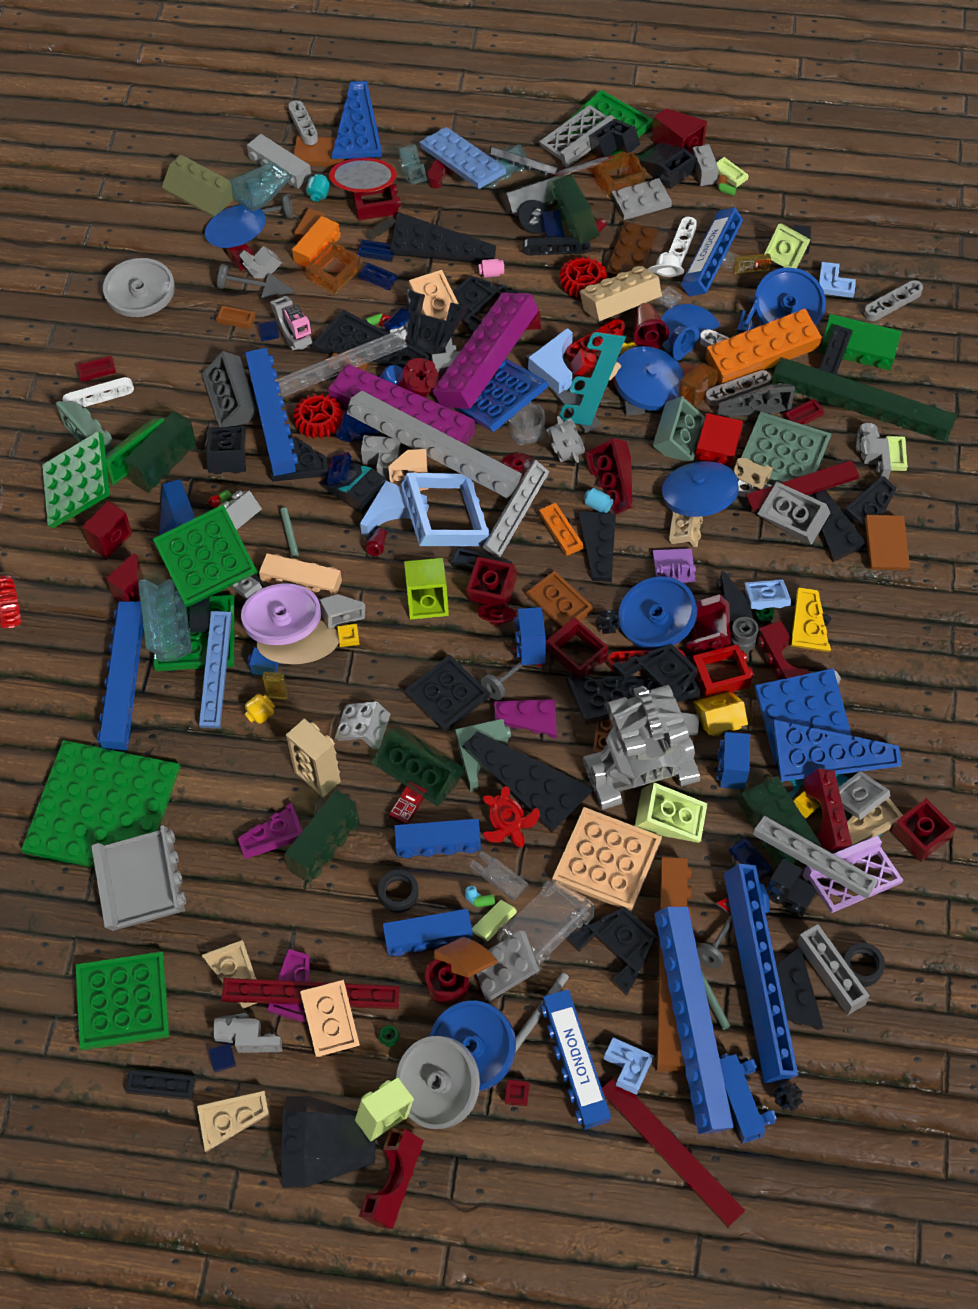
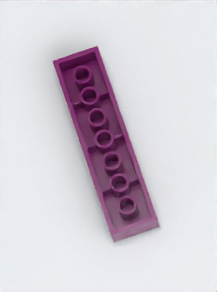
[433,293,539,409]
[328,363,475,445]

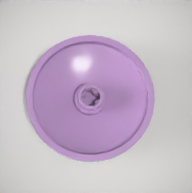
[241,583,321,645]

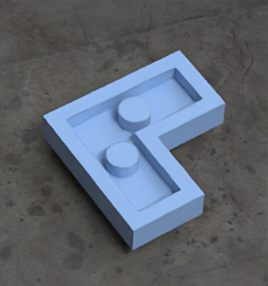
[819,262,856,298]
[604,1038,654,1095]

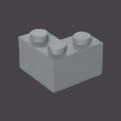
[361,435,402,481]

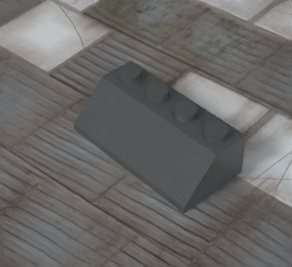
[497,173,575,216]
[202,351,259,427]

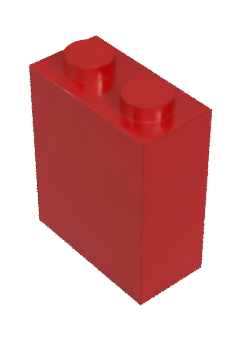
[696,413,743,467]

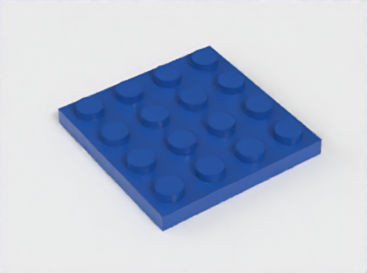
[454,358,549,432]
[754,668,852,765]

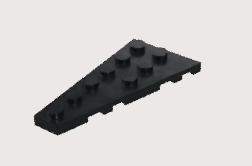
[391,212,496,262]
[312,310,431,368]

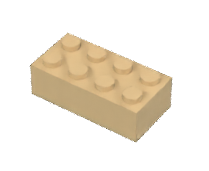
[580,266,662,321]
[286,719,341,798]

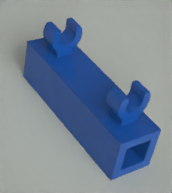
[719,1054,777,1144]

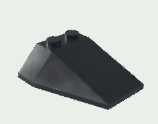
[281,1096,376,1188]

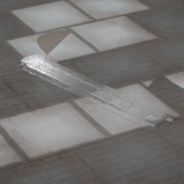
[275,330,407,397]

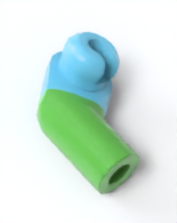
[465,886,495,907]

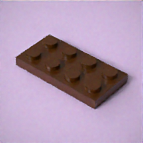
[606,221,658,278]

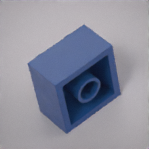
[514,607,546,665]
[717,732,750,790]

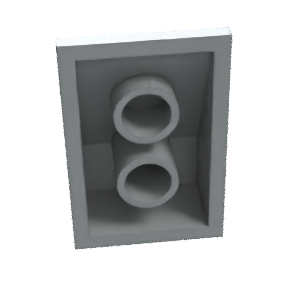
[758,482,830,545]

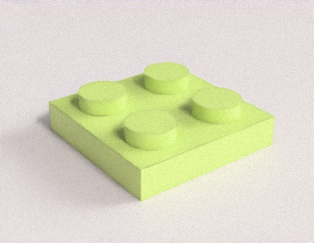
[763,223,810,268]

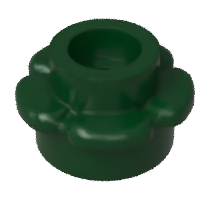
[755,608,775,624]
[378,1025,400,1047]

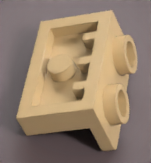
[669,512,703,547]

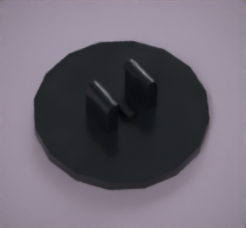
[518,200,551,234]

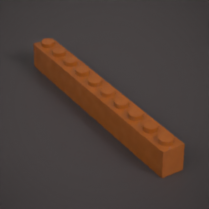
[656,857,691,1073]

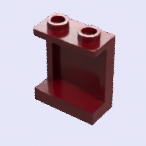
[687,595,731,654]

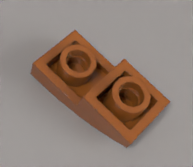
[593,719,613,753]

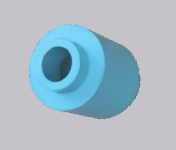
[584,488,613,513]

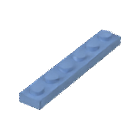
[199,611,232,729]

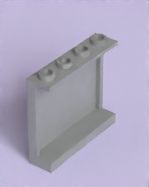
[91,825,186,931]

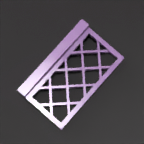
[802,835,903,913]

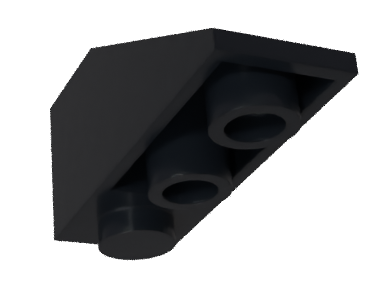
[717,571,752,631]

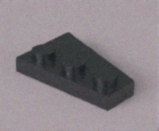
[844,476,897,532]

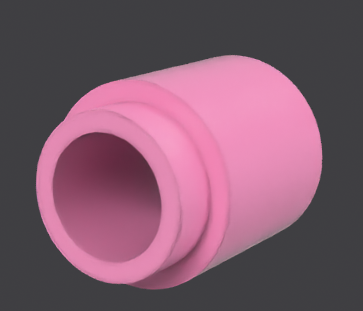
[479,259,504,278]

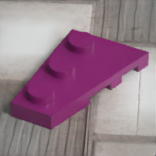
[494,699,557,739]
[238,802,305,859]
[268,949,309,1024]

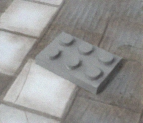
[611,178,672,220]
[476,930,539,1001]

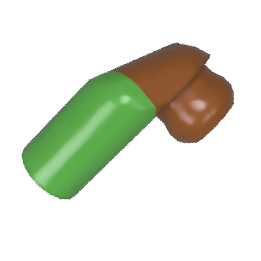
[716,174,737,196]

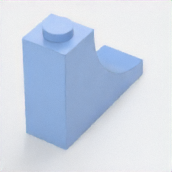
[528,328,573,394]
[360,481,429,537]

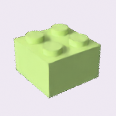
[355,1078,414,1142]

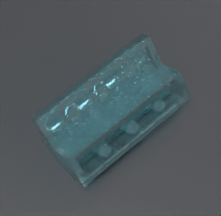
[138,579,192,661]

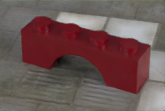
[756,621,810,680]
[803,768,853,854]
[359,1128,424,1229]

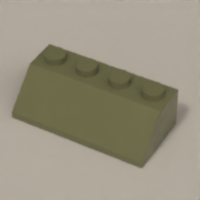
[162,154,236,217]

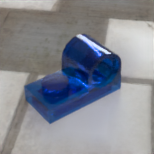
[336,412,378,442]

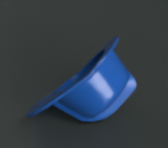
[669,325,699,360]

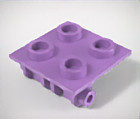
[653,549,696,583]

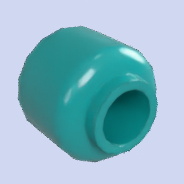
[306,174,330,202]

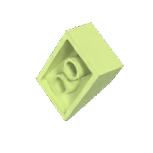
[635,783,707,843]

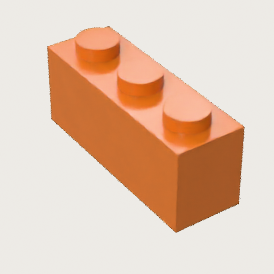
[292,216,340,269]

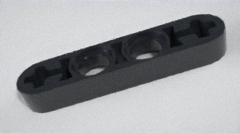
[523,236,591,256]

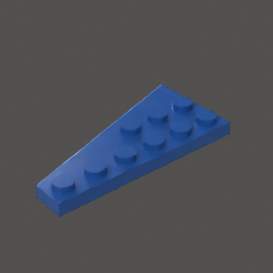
[332,81,382,159]
[772,720,902,781]

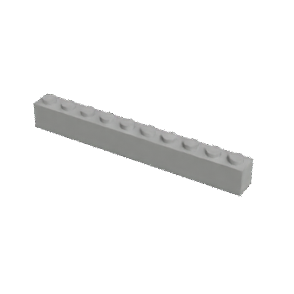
[347,391,522,498]

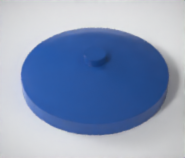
[754,267,826,326]
[613,346,685,410]
[662,461,739,517]
[618,576,697,650]
[429,1001,516,1092]

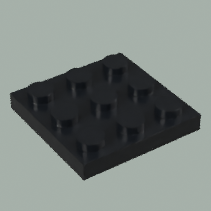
[404,655,490,733]

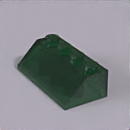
[372,727,465,806]

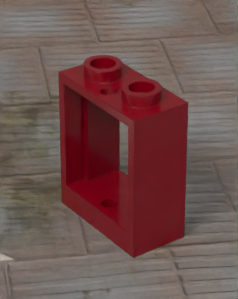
[352,183,401,221]
[546,617,608,678]

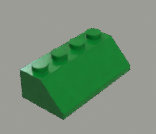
[820,314,902,371]
[106,418,170,485]

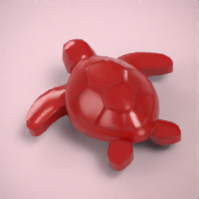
[483,786,540,848]

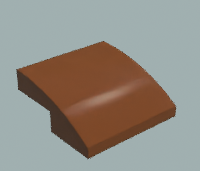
[434,937,497,978]

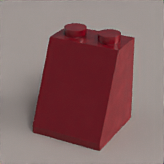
[652,108,707,154]

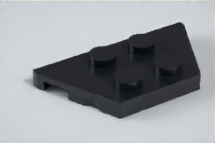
[776,948,823,1030]

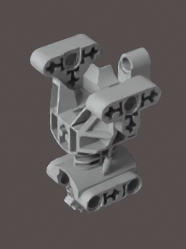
[583,685,700,810]

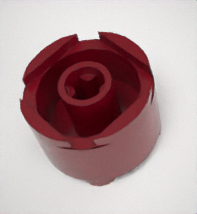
[397,358,439,398]
[425,959,470,1005]

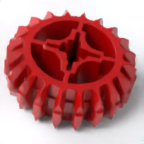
[559,256,607,299]
[293,393,343,439]
[0,575,21,628]

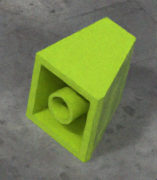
[404,558,449,620]

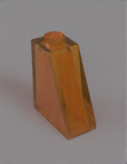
[679,363,719,408]

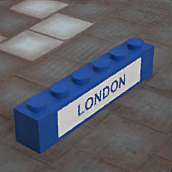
[681,207,743,297]
[540,989,611,1130]

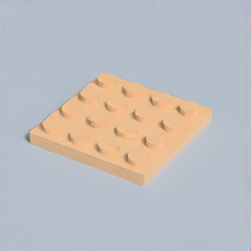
[552,807,662,912]

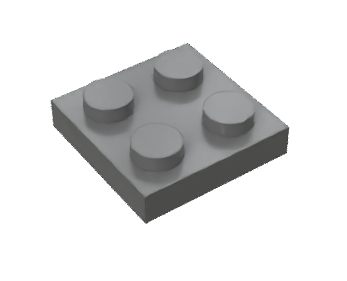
[839,771,891,820]

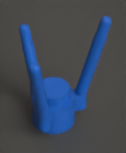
[736,297,762,335]

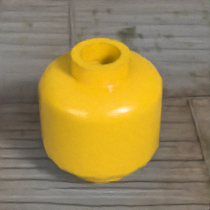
[244,694,275,724]

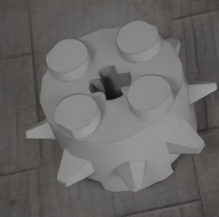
[547,416,585,463]

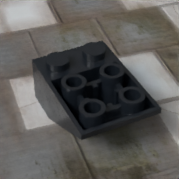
[635,143,696,189]

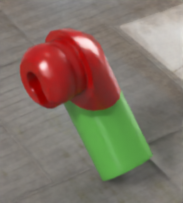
[365,313,392,327]
[208,490,232,509]

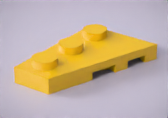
[790,588,831,652]

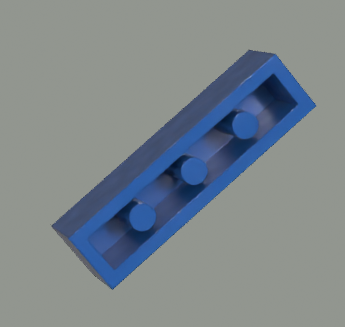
[395,819,481,858]
[383,909,473,956]

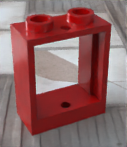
[692,644,754,698]

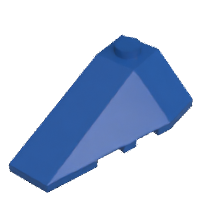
[159,479,195,535]

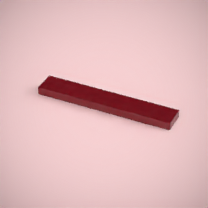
[745,460,860,513]

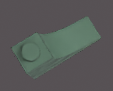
[455,719,511,792]

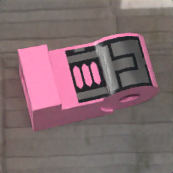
[284,305,311,339]

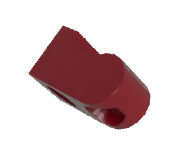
[427,159,454,189]

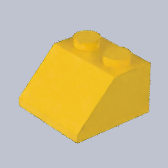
[693,691,748,736]

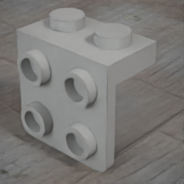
[335,701,390,749]

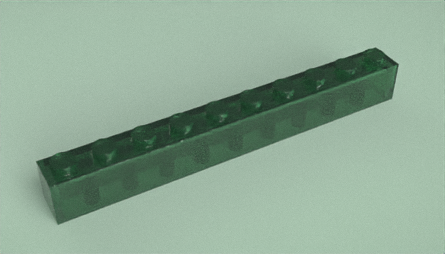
[772,357,957,442]

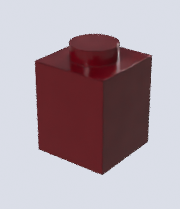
[227,243,254,271]

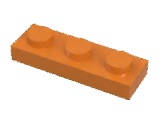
[539,503,583,556]

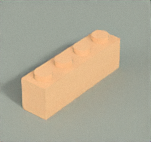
[259,553,342,598]

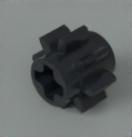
[596,610,620,634]
[774,1081,804,1112]

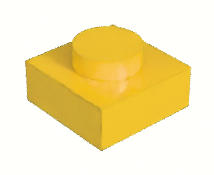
[337,624,360,647]
[791,791,820,818]

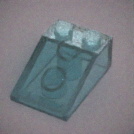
[230,162,292,211]

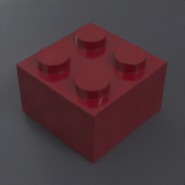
[83,501,132,559]
[466,557,518,609]
[891,798,956,862]

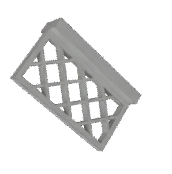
[539,105,615,168]

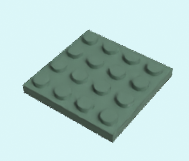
[741,412,831,484]

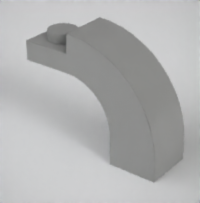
[270,296,312,351]

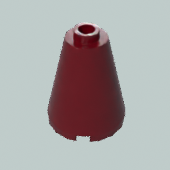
[633,303,670,349]

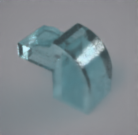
[398,144,427,185]

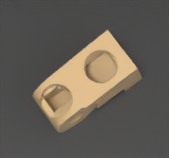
[734,458,773,489]

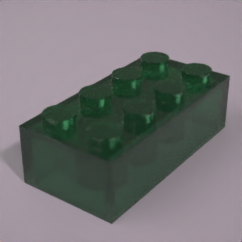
[552,174,600,244]
[124,411,197,493]
[739,776,821,866]
[285,790,360,884]

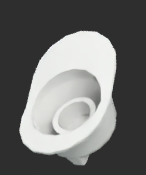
[647,252,684,277]

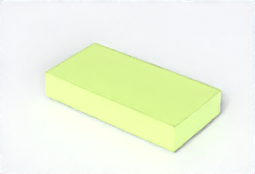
[716,157,749,188]
[886,436,907,471]
[472,900,517,942]

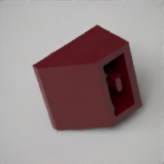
[106,553,144,603]

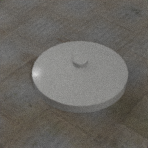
[103,258,175,317]
[396,1036,480,1129]

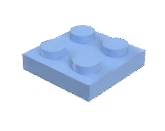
[744,580,791,610]

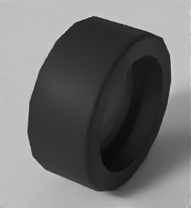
[378,870,419,913]
[843,943,885,987]

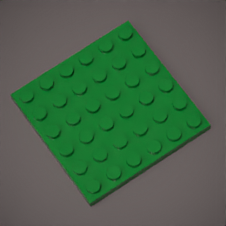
[21,740,181,868]

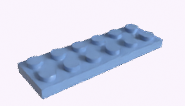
[420,127,506,189]

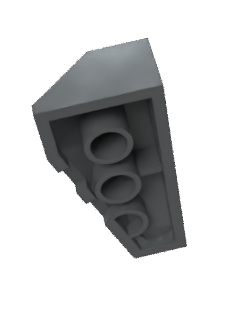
[717,383,795,417]

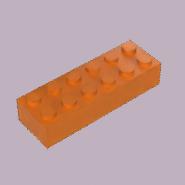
[705,309,822,385]

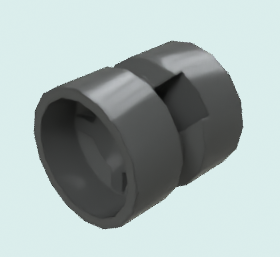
[730,617,758,653]

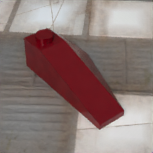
[585,438,633,515]

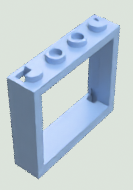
[401,473,489,546]

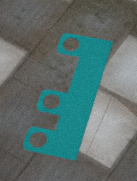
[559,332,626,426]

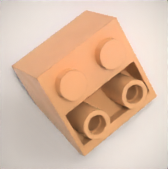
[389,449,428,491]

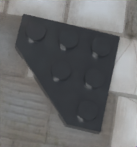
[270,434,328,482]

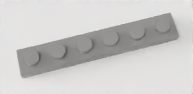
[482,460,550,558]
[753,816,878,899]

